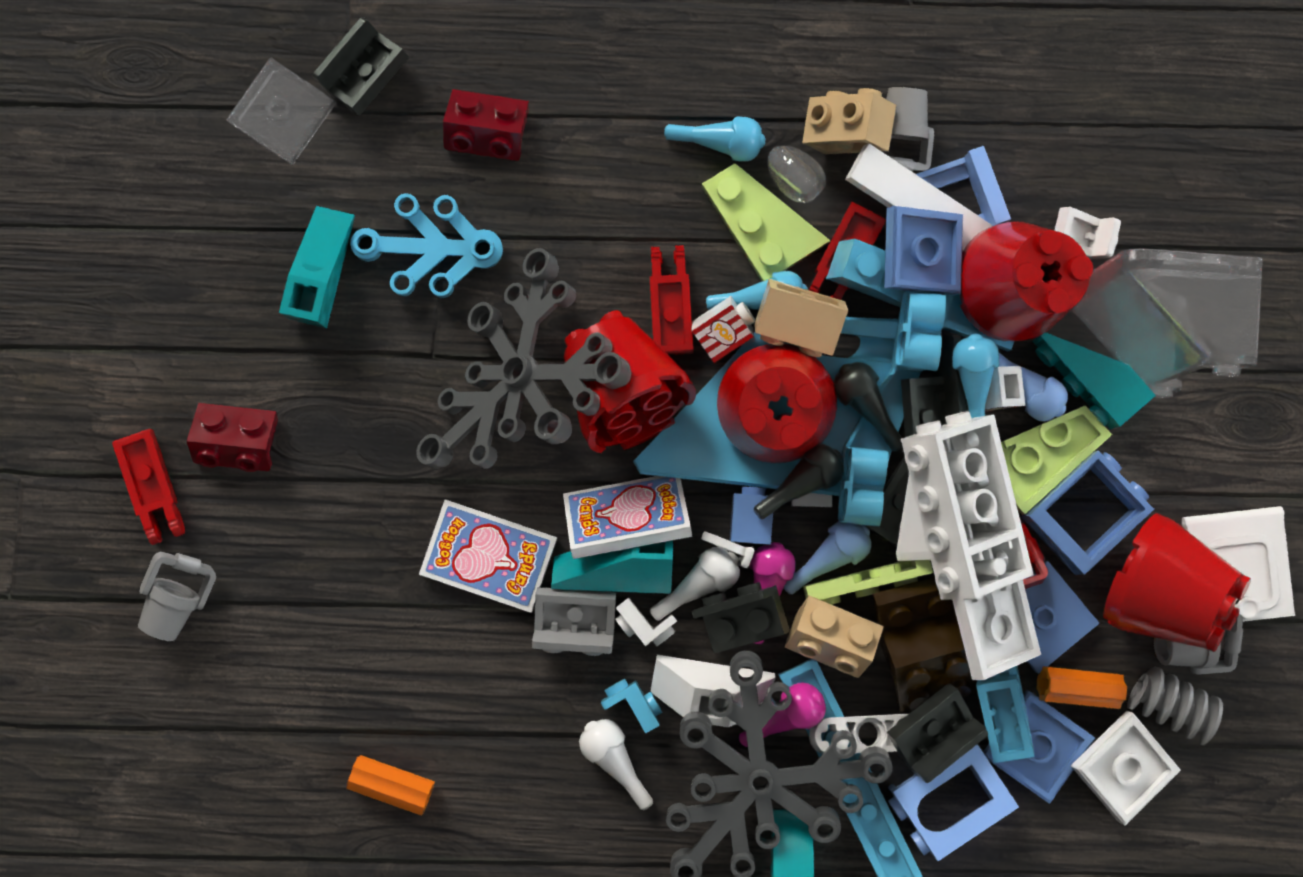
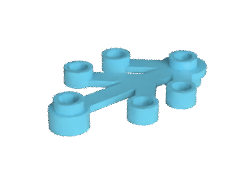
[350,193,503,298]

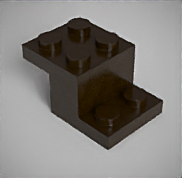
[873,577,977,714]

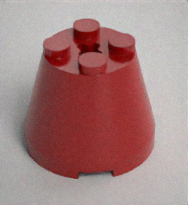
[959,222,1093,341]
[564,310,696,453]
[717,344,837,463]
[1103,513,1251,652]

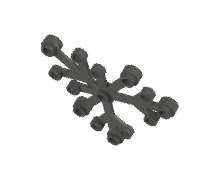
[417,248,631,469]
[666,651,892,877]

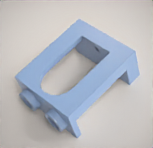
[916,146,1011,226]
[888,744,1019,861]

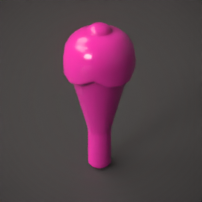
[750,542,796,644]
[739,682,826,747]

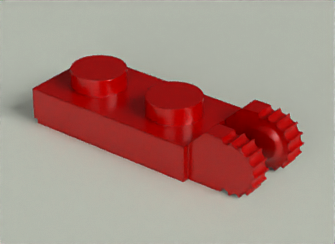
[809,202,886,300]
[650,245,693,355]
[112,429,185,545]

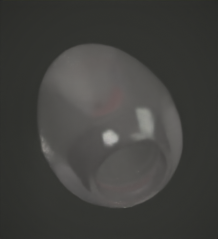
[767,145,826,203]

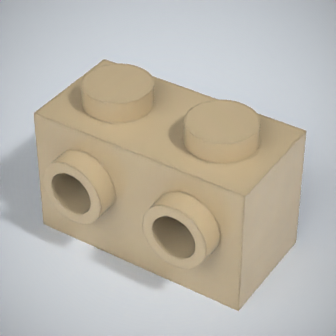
[802,88,896,154]
[754,279,848,357]
[785,596,884,678]

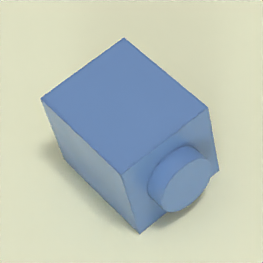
[729,487,773,545]

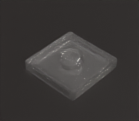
[226,57,336,166]

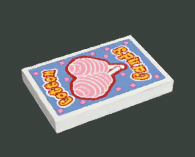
[563,476,692,559]
[419,500,557,613]

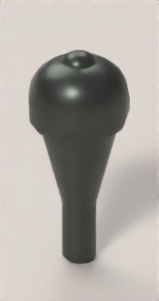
[833,362,903,451]
[753,444,844,519]

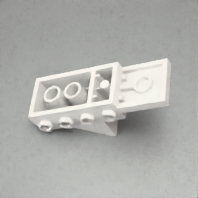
[896,411,1041,680]

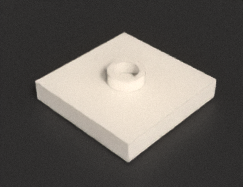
[1071,711,1181,826]

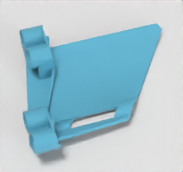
[633,291,946,527]

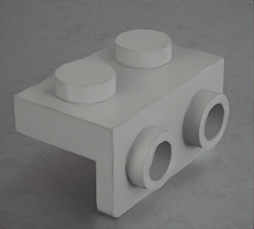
[532,587,616,656]

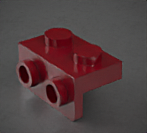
[443,89,529,161]
[187,403,278,472]

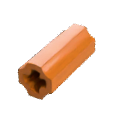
[1036,666,1127,709]
[346,755,435,816]

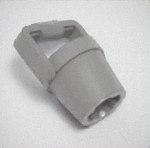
[886,87,934,172]
[138,552,216,641]
[1154,614,1243,674]

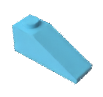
[826,239,942,307]

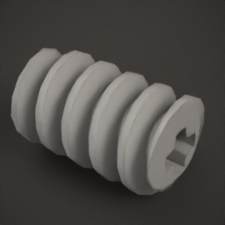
[1127,666,1223,745]

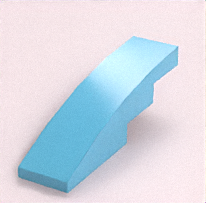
[976,665,1034,763]

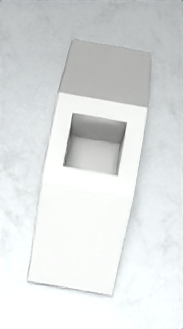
[651,655,775,727]

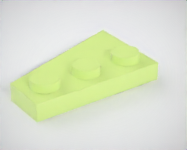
[702,163,830,281]
[1001,406,1112,515]
[803,560,933,605]

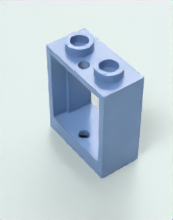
[1021,450,1154,575]

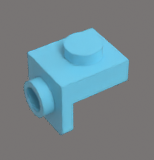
[601,679,663,733]

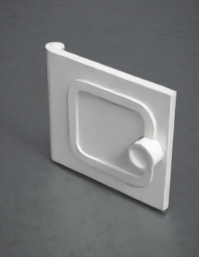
[1182,506,1295,622]

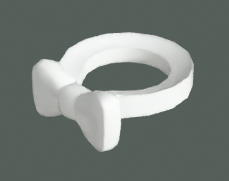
[701,531,754,568]

